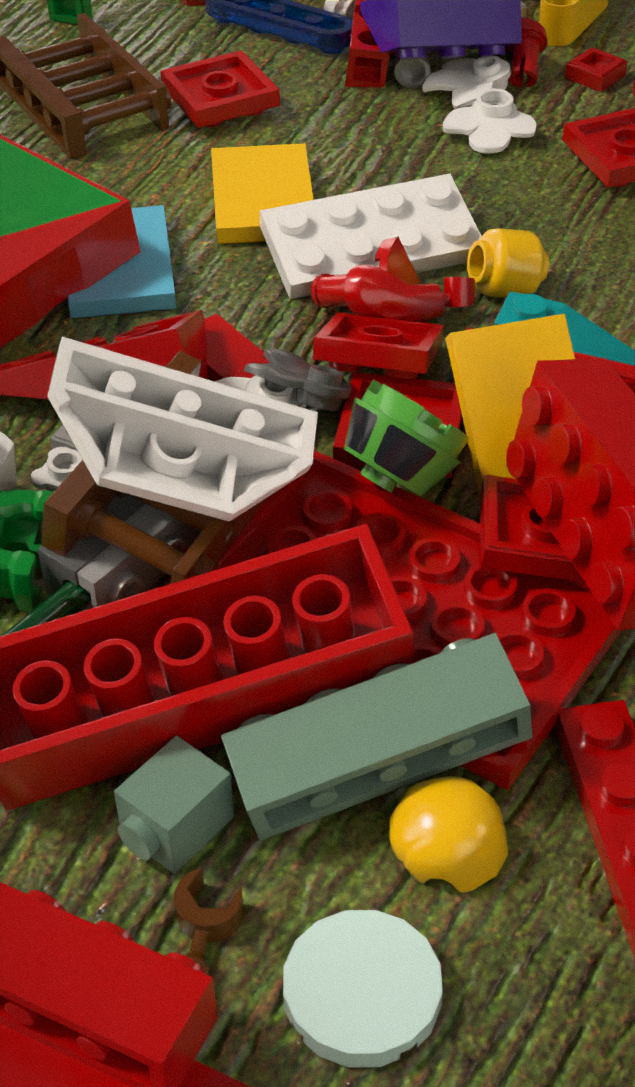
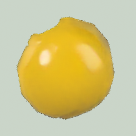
[389,776,508,893]

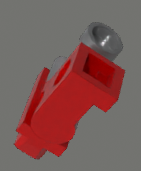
[345,0,430,88]

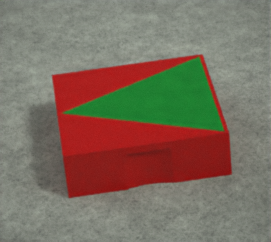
[0,134,141,348]

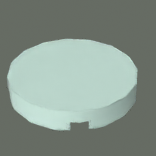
[283,910,443,1068]

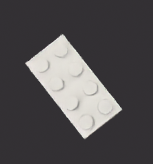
[259,174,481,299]

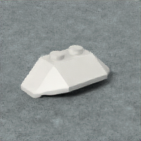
[47,337,318,522]

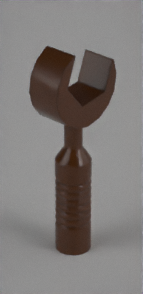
[174,867,244,973]

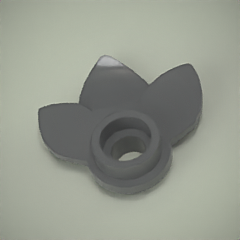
[244,348,352,411]

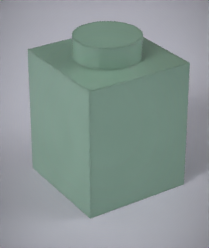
[114,735,234,874]

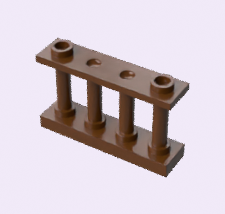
[0,13,171,159]
[42,351,267,584]

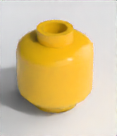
[467,228,549,298]

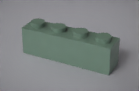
[221,633,532,841]

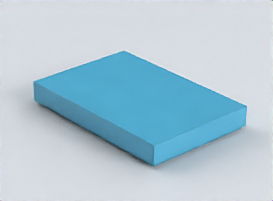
[68,205,176,318]

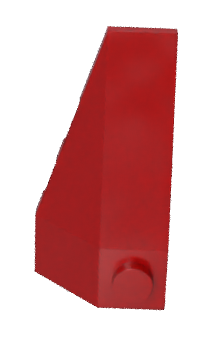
[0,309,208,400]

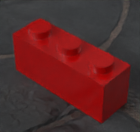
[0,882,218,1087]

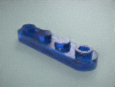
[205,0,353,54]

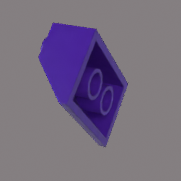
[360,0,522,60]

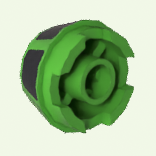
[344,379,469,496]

